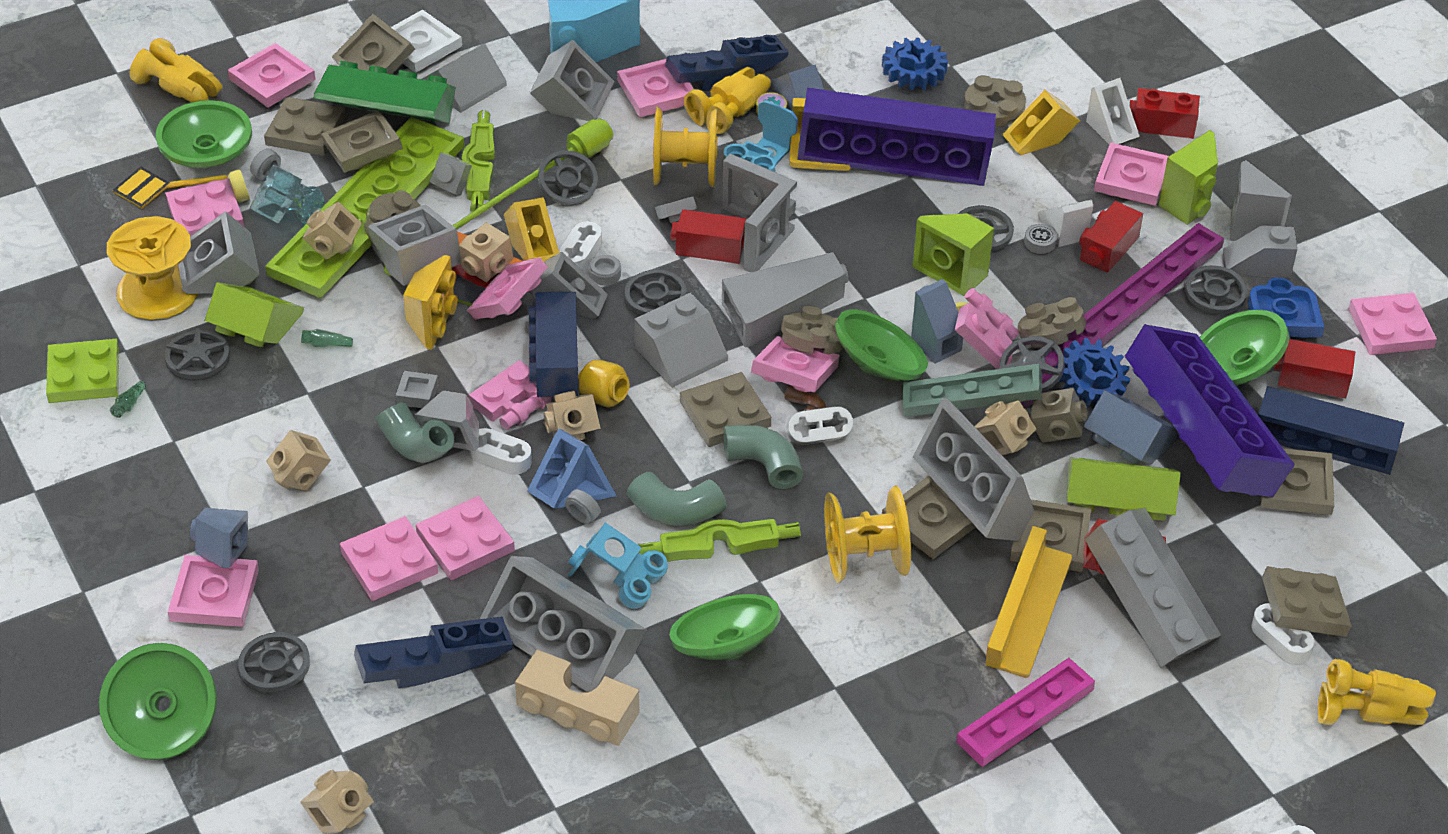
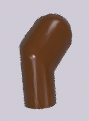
[784,385,826,411]

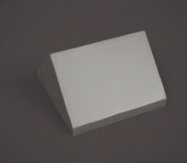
[421,43,507,113]
[1230,160,1292,241]

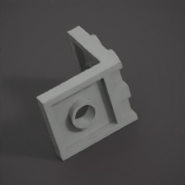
[722,154,797,272]

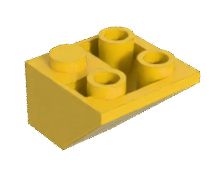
[403,255,458,350]

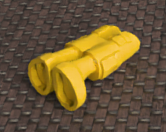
[129,38,223,103]
[684,67,771,134]
[1317,659,1436,725]

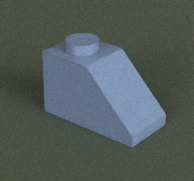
[769,64,824,111]
[190,508,248,568]

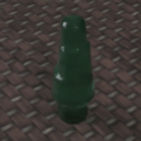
[301,329,353,347]
[110,381,146,418]

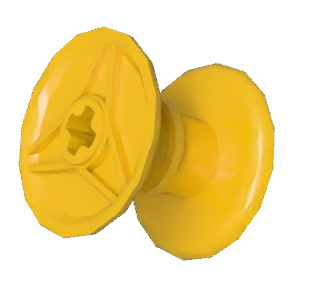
[653,107,718,188]
[107,216,198,320]
[824,485,911,584]

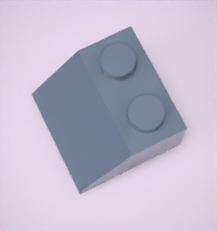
[1084,390,1179,465]

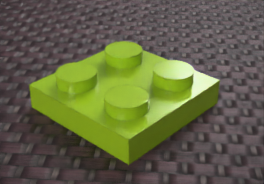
[46,338,119,403]

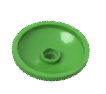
[156,100,252,168]
[835,309,928,381]
[1200,310,1290,386]
[670,594,781,660]
[99,643,217,760]

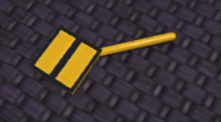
[112,167,228,209]

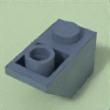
[911,279,963,364]

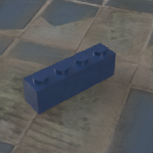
[529,292,579,397]
[1258,386,1405,475]

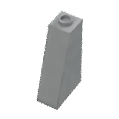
[722,252,849,348]

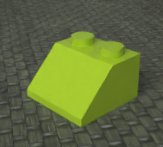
[1159,130,1218,225]
[912,213,994,296]
[204,282,305,347]

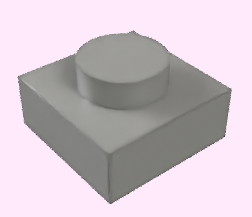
[430,153,472,195]
[655,196,697,223]
[396,371,438,408]

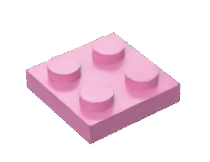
[228,43,316,107]
[617,59,694,117]
[1094,142,1169,206]
[165,178,245,236]
[467,257,548,320]
[1348,293,1437,355]
[751,336,840,392]
[415,496,515,581]
[340,516,438,601]
[168,555,259,627]

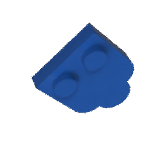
[1248,277,1324,338]

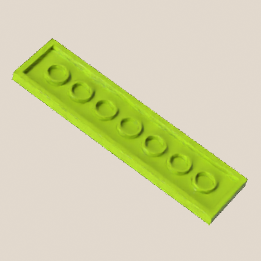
[265,117,465,298]

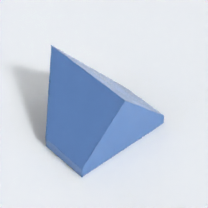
[527,429,617,508]

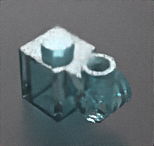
[250,164,325,224]

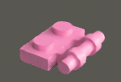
[955,288,1019,369]
[469,360,554,430]

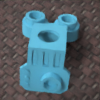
[723,100,798,172]
[568,522,668,609]

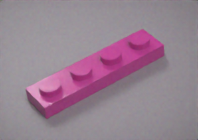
[956,658,1095,767]

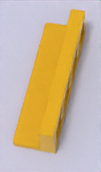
[986,526,1072,678]

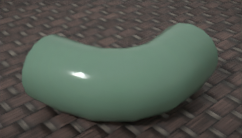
[375,402,454,463]
[723,425,804,489]
[627,472,727,526]

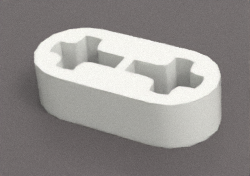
[559,221,602,271]
[786,407,853,445]
[469,428,532,474]
[1251,603,1315,664]

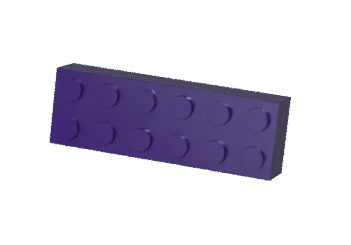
[797,87,996,186]
[1125,324,1295,497]

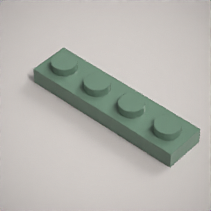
[903,364,1042,417]

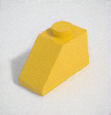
[1002,89,1080,155]
[504,197,559,262]

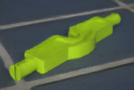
[462,110,495,212]
[638,519,801,562]

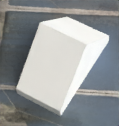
[1086,78,1139,145]
[1038,200,1093,247]

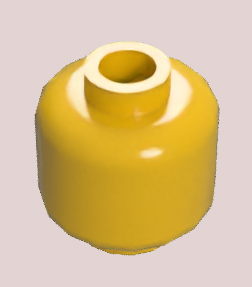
[578,359,630,407]

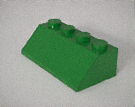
[313,61,456,124]

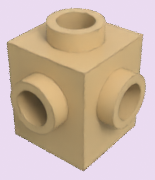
[302,202,362,260]
[459,222,513,282]
[543,391,601,440]
[975,401,1036,455]
[266,430,331,492]
[300,770,374,833]

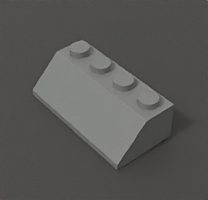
[913,398,1034,541]
[1084,508,1221,668]
[480,556,647,692]

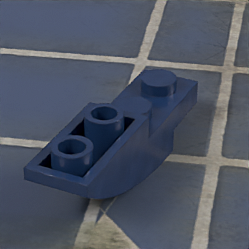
[665,35,789,91]
[354,616,514,689]

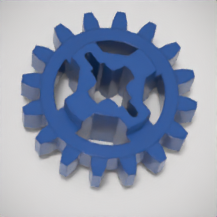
[882,37,948,90]
[1055,338,1131,408]

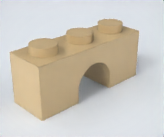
[515,649,639,746]

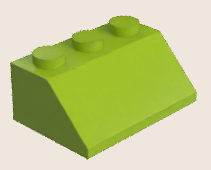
[1066,457,1181,521]

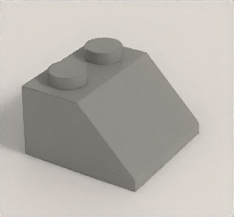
[529,40,615,121]
[368,204,461,286]
[178,211,260,294]
[634,293,728,388]

